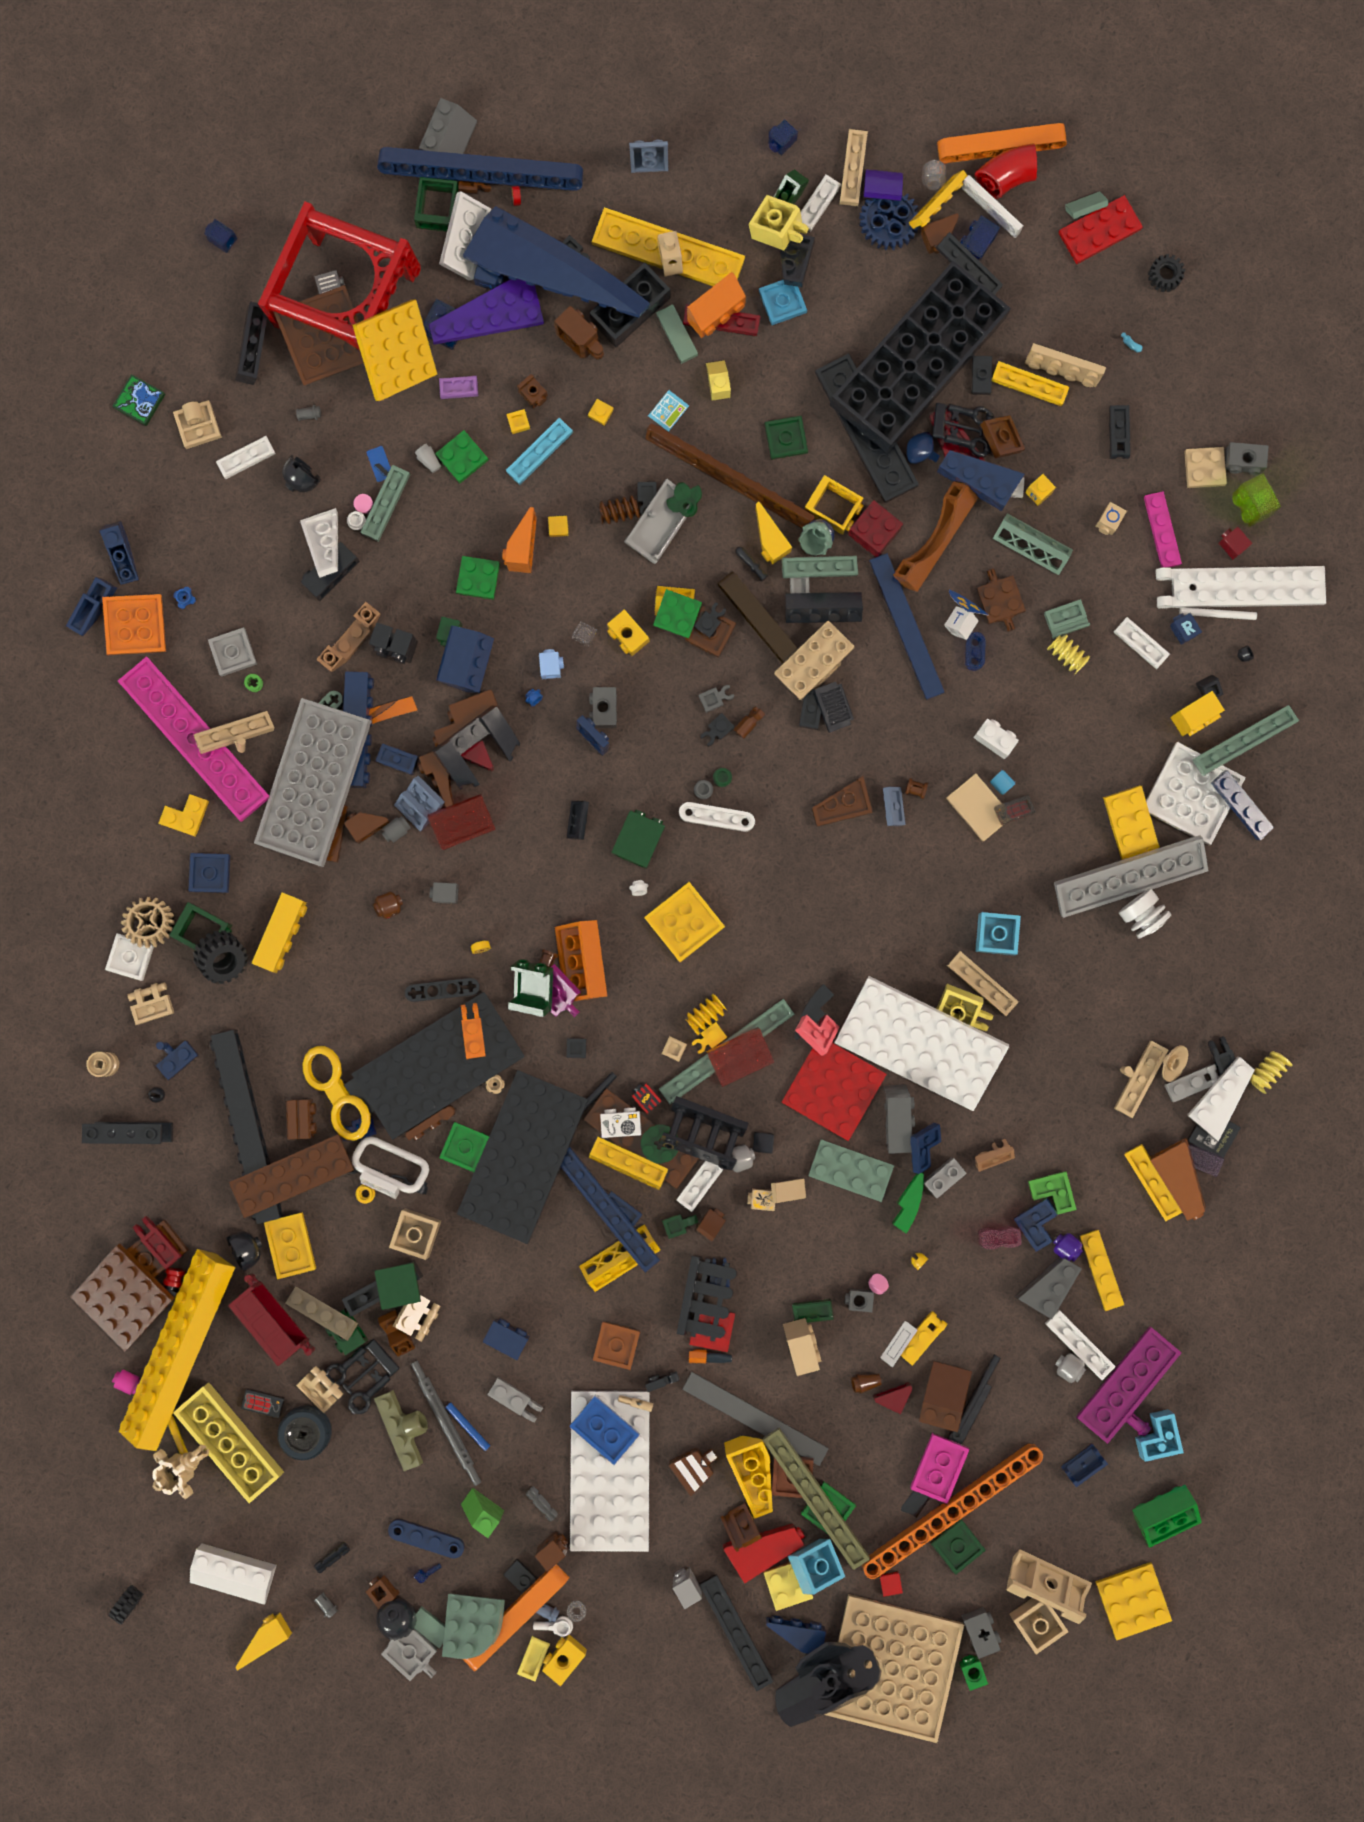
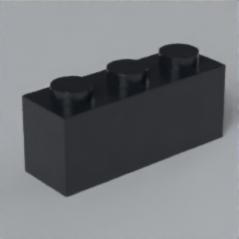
[300,541,360,601]

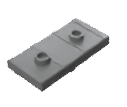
[624,479,690,564]

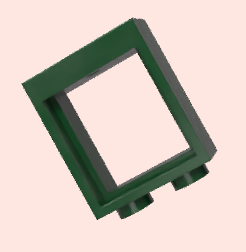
[414,177,459,232]
[169,902,232,957]

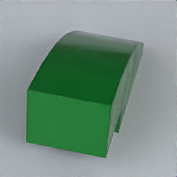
[892,1173,924,1234]

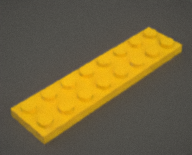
[592,207,745,286]

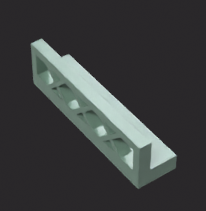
[993,513,1073,575]

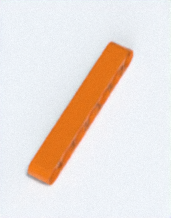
[937,123,1067,164]
[462,1564,569,1671]

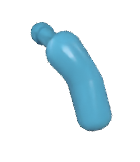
[1121,333,1143,352]

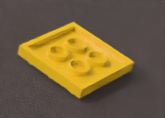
[644,882,725,962]
[1095,1562,1172,1640]

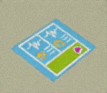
[648,390,689,432]

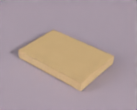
[946,774,1009,842]

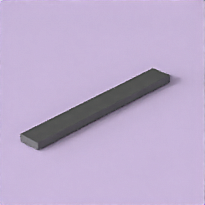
[682,1371,829,1466]

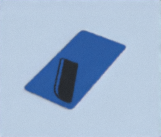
[366,446,391,482]

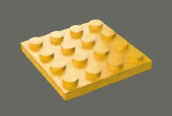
[353,300,437,401]

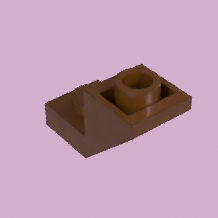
[378,1310,415,1356]

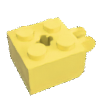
[749,195,809,251]
[937,984,993,1031]

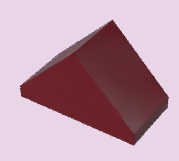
[461,741,494,772]
[872,1382,912,1415]

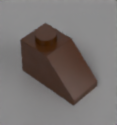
[921,213,959,254]
[344,812,390,844]
[696,1207,726,1241]

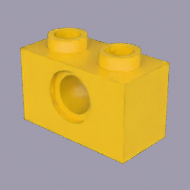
[607,609,650,656]
[542,1635,587,1687]

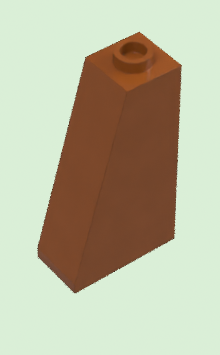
[1150,1138,1206,1221]

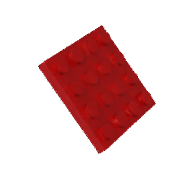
[782,1043,887,1141]

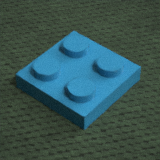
[759,280,807,325]

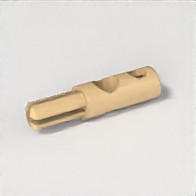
[618,1395,654,1412]

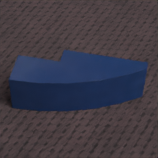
[66,577,117,636]

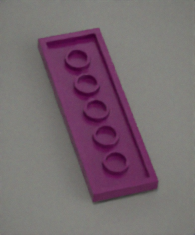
[1076,1326,1181,1444]

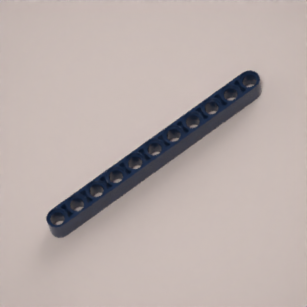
[377,147,583,191]

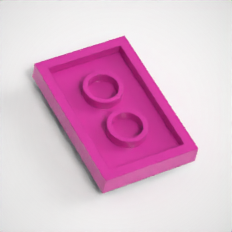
[910,1433,970,1504]

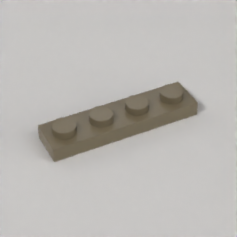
[285,1286,358,1341]

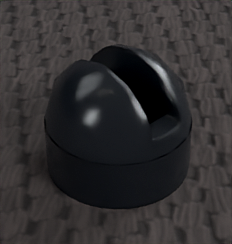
[1237,645,1254,662]
[148,1087,165,1103]

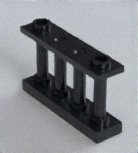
[659,1096,749,1171]
[82,1122,173,1144]

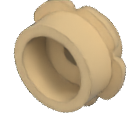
[486,1075,505,1094]

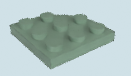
[442,1593,505,1659]

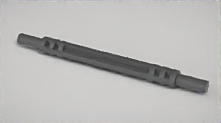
[411,1360,481,1486]

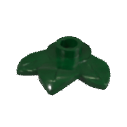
[666,482,702,517]

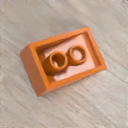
[502,507,537,573]

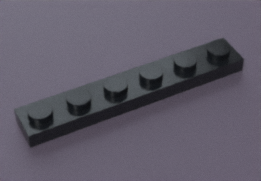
[700,1574,774,1692]

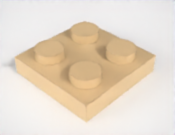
[1184,447,1227,488]

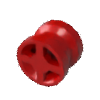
[163,1267,186,1287]

